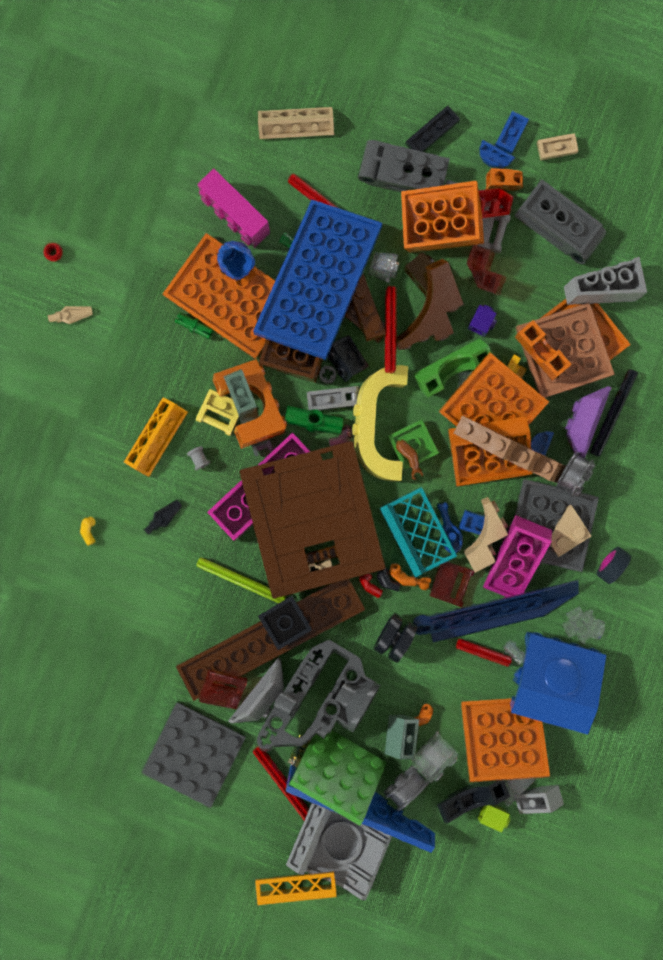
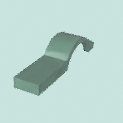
[223,369,273,456]

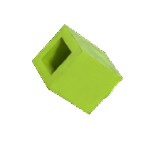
[478,805,510,833]

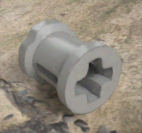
[187,446,211,471]

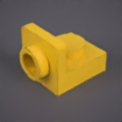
[507,354,526,378]

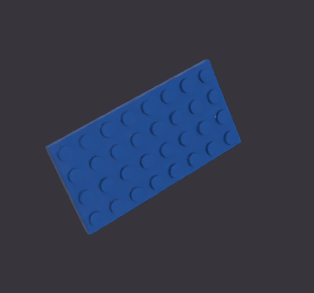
[253,199,382,360]

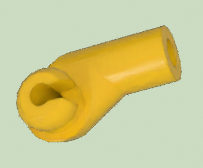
[80,516,96,546]

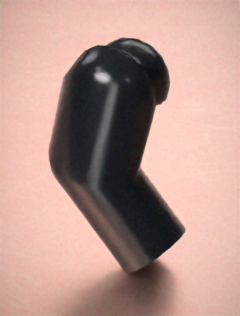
[377,567,400,592]

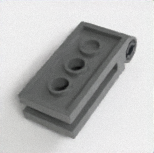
[358,140,450,193]
[515,179,606,264]

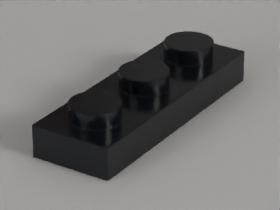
[405,105,460,152]

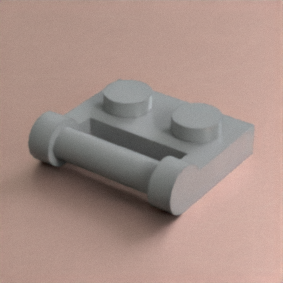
[470,209,511,253]

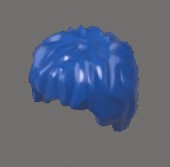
[217,241,255,280]

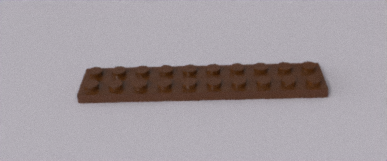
[176,579,365,701]

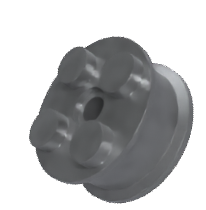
[556,451,596,498]
[384,765,430,811]

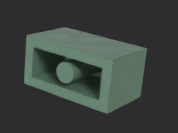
[385,715,419,760]

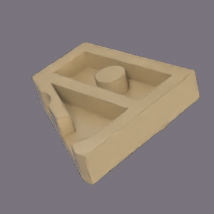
[550,505,591,557]

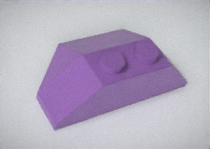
[565,386,611,458]

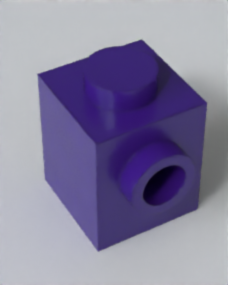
[467,305,497,337]

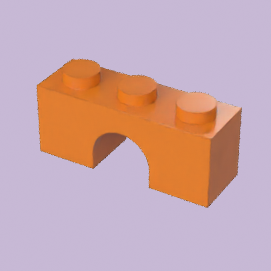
[515,320,572,381]

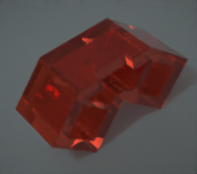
[467,245,507,295]

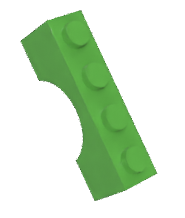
[413,338,491,398]

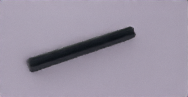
[590,369,638,457]

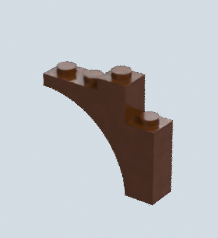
[396,259,464,350]

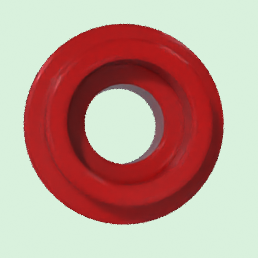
[43,243,63,262]

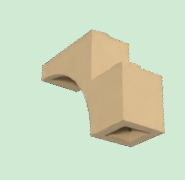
[464,497,508,572]

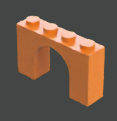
[213,359,287,449]

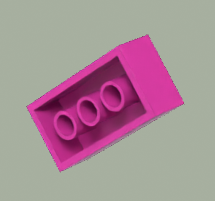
[197,168,270,248]

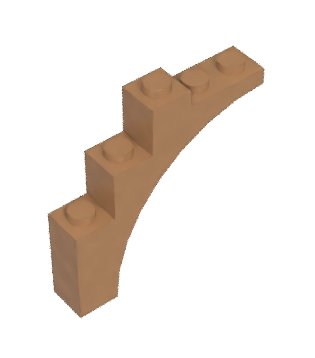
[454,416,566,483]

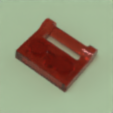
[429,562,474,608]
[199,670,247,710]

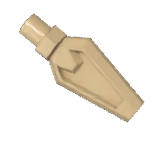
[48,306,93,324]

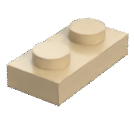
[537,133,578,161]

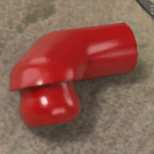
[359,573,383,598]

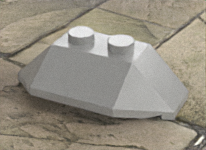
[229,657,284,723]

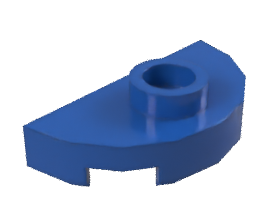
[479,140,515,169]
[531,431,554,456]

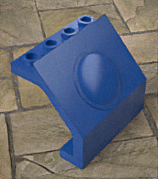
[510,632,606,735]

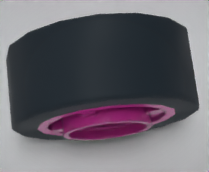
[596,546,632,584]

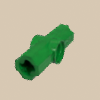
[284,406,343,436]

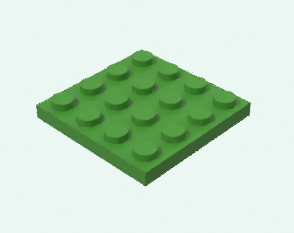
[289,730,387,826]

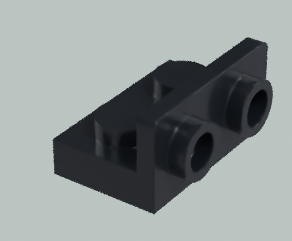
[327,335,369,382]

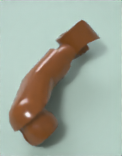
[396,439,423,480]

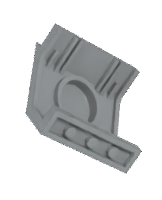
[286,803,392,901]

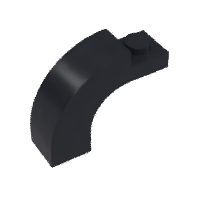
[437,780,510,823]

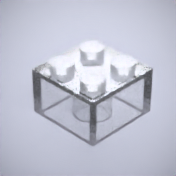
[411,731,459,783]

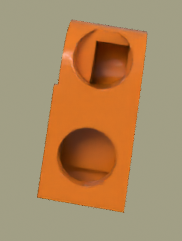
[486,168,523,191]

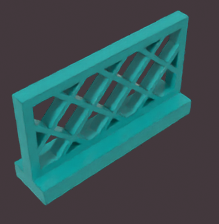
[380,487,457,577]

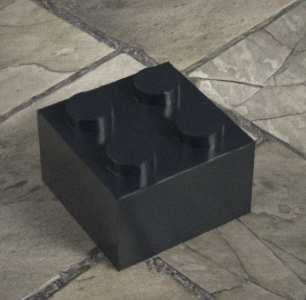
[258,595,313,650]

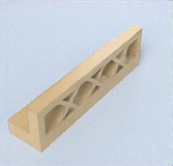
[258,107,334,139]

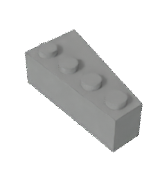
[564,257,647,305]

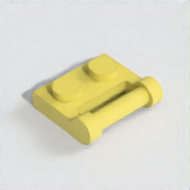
[196,389,239,436]

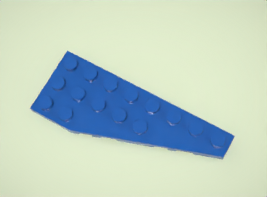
[286,746,435,853]

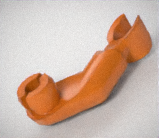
[389,563,431,590]

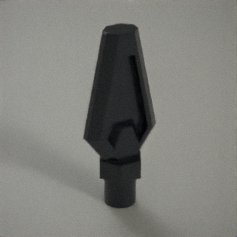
[144,500,182,535]

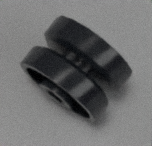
[373,612,418,663]

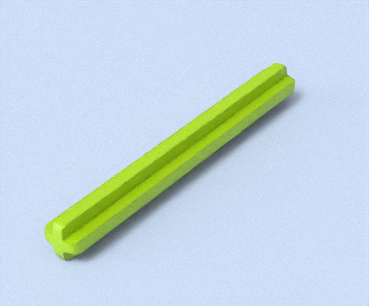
[196,557,286,603]

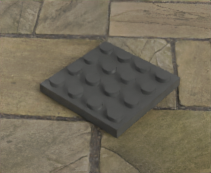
[514,479,599,572]
[141,701,246,808]

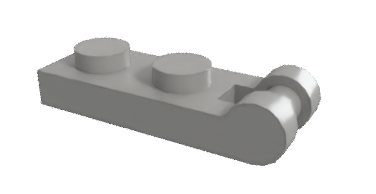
[307,386,360,411]

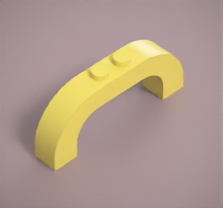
[352,365,408,482]

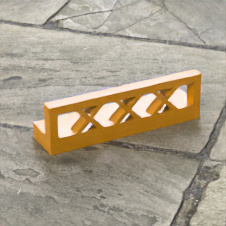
[124,397,188,477]
[255,871,337,905]

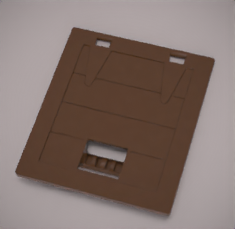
[240,441,385,599]

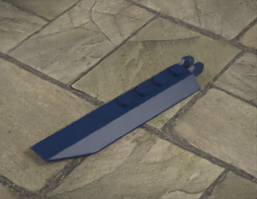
[413,580,579,643]

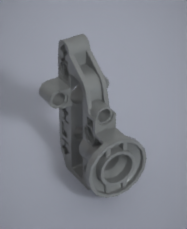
[257,640,381,752]

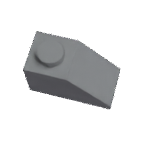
[514,785,564,814]

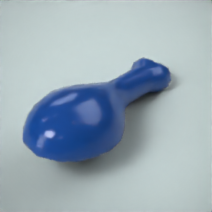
[437,502,463,553]

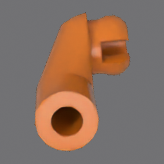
[414,704,433,726]

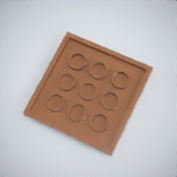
[516,303,615,398]

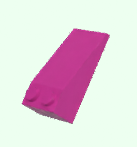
[483,515,552,597]

